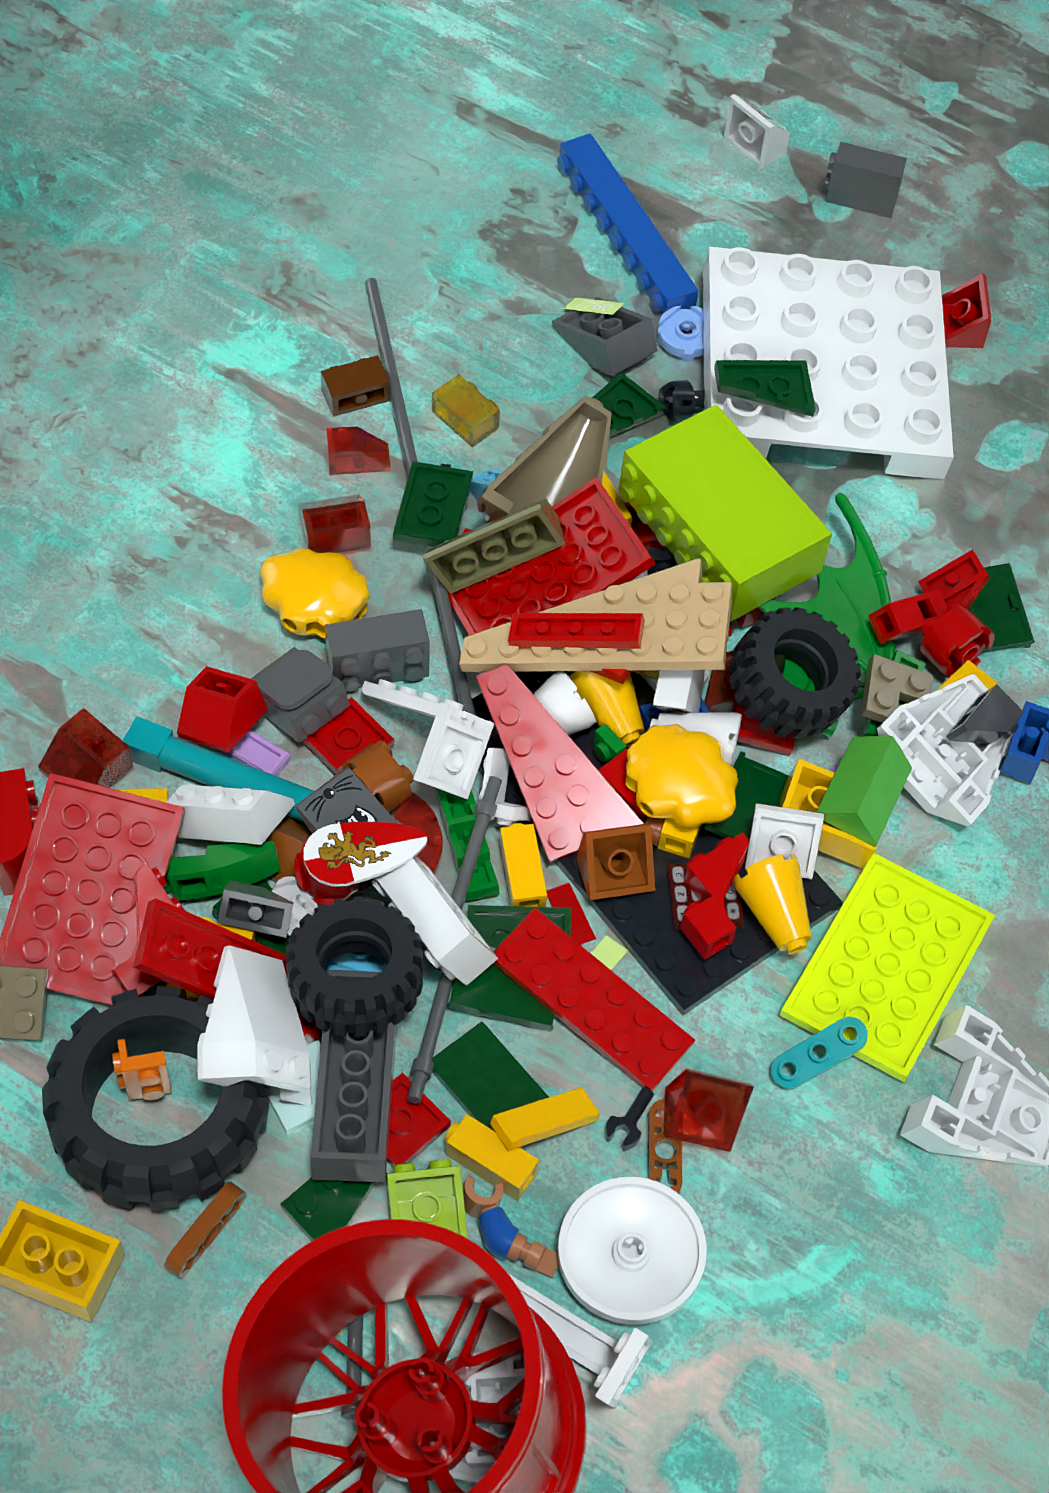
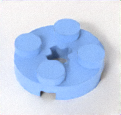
[657,306,704,362]

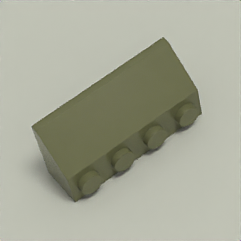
[423,498,565,594]

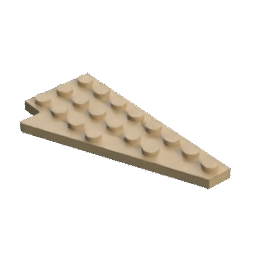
[459,559,733,672]

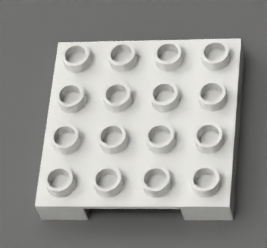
[703,247,954,480]

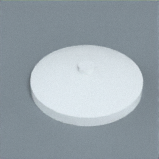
[558,1177,707,1325]

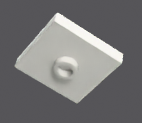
[745,803,824,879]

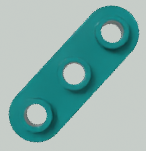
[771,1017,868,1089]

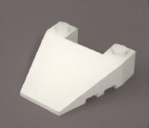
[900,1005,1049,1167]

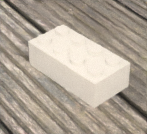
[371,856,498,986]

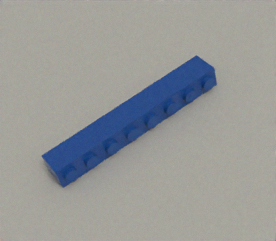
[557,133,699,316]

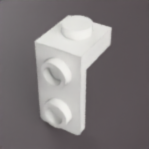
[479,748,531,826]

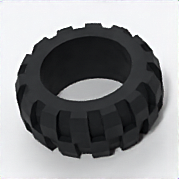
[42,986,269,1211]

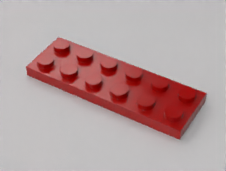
[133,898,322,1042]
[493,908,696,1092]

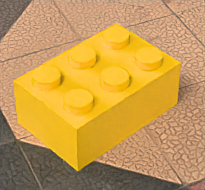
[778,758,878,868]
[0,1200,125,1322]

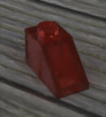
[326,426,391,475]

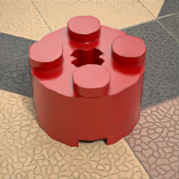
[920,602,995,679]

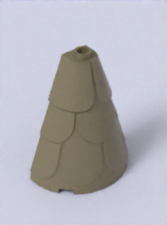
[477,396,611,523]

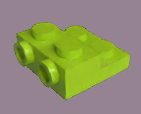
[386,1159,468,1239]

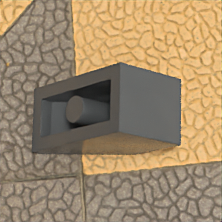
[217,880,294,938]

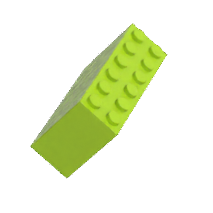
[618,404,832,622]

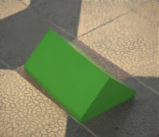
[816,736,912,847]

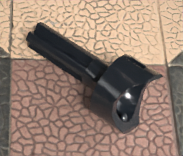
[658,380,705,422]

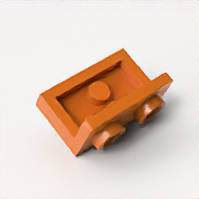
[112,1039,172,1100]

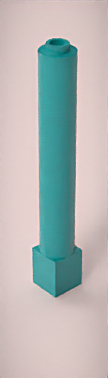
[121,716,314,823]

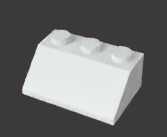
[166,784,295,845]

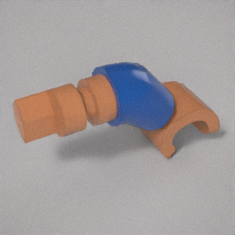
[463,1175,559,1278]

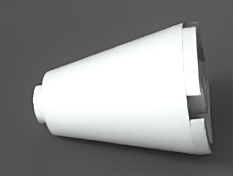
[533,671,596,736]
[650,712,742,765]

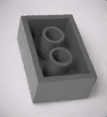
[325,609,430,692]

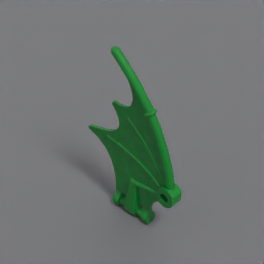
[758,493,895,737]

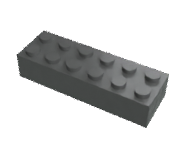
[310,970,397,1182]

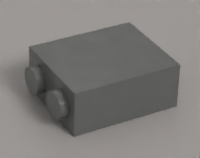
[823,142,907,218]

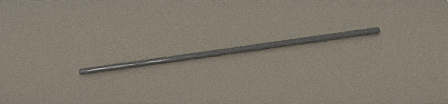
[365,278,476,716]

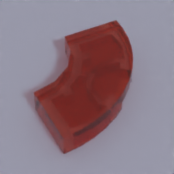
[393,792,443,875]

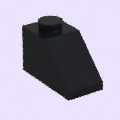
[946,684,1024,744]

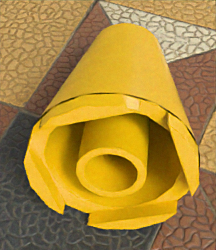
[569,671,644,747]
[733,854,812,954]

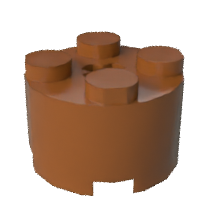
[338,740,414,813]

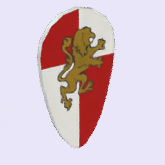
[304,822,427,887]

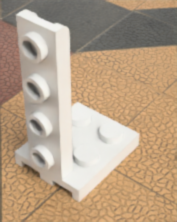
[362,679,494,799]
[509,1274,654,1408]

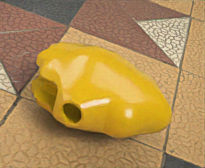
[259,548,370,640]
[626,724,738,827]

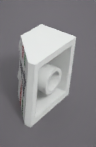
[724,94,790,169]

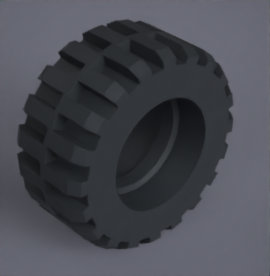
[728,607,861,738]
[286,897,423,1037]

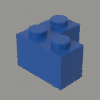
[1000,701,1049,784]

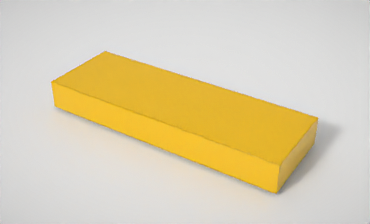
[490,1087,600,1150]

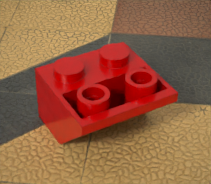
[177,666,268,753]

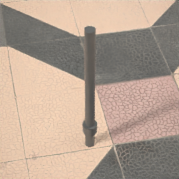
[429,776,502,971]
[407,971,454,1104]

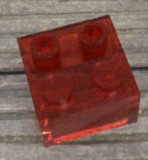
[298,494,371,553]
[38,708,134,788]

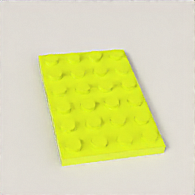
[780,853,995,1083]

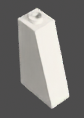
[653,670,705,713]

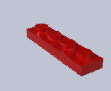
[508,613,645,649]

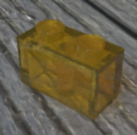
[432,374,500,448]

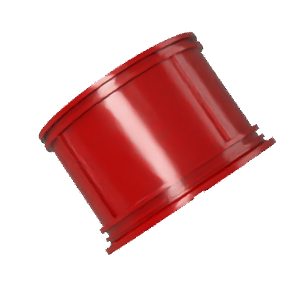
[222,1219,587,1493]

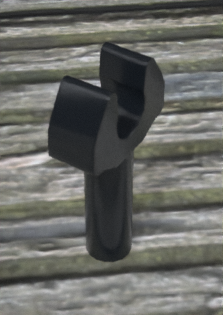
[606,1087,654,1151]

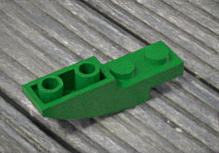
[163,841,281,900]

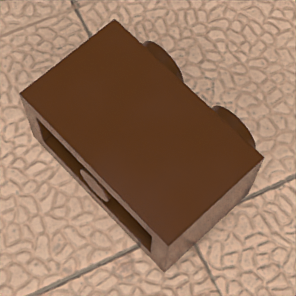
[320,355,390,417]

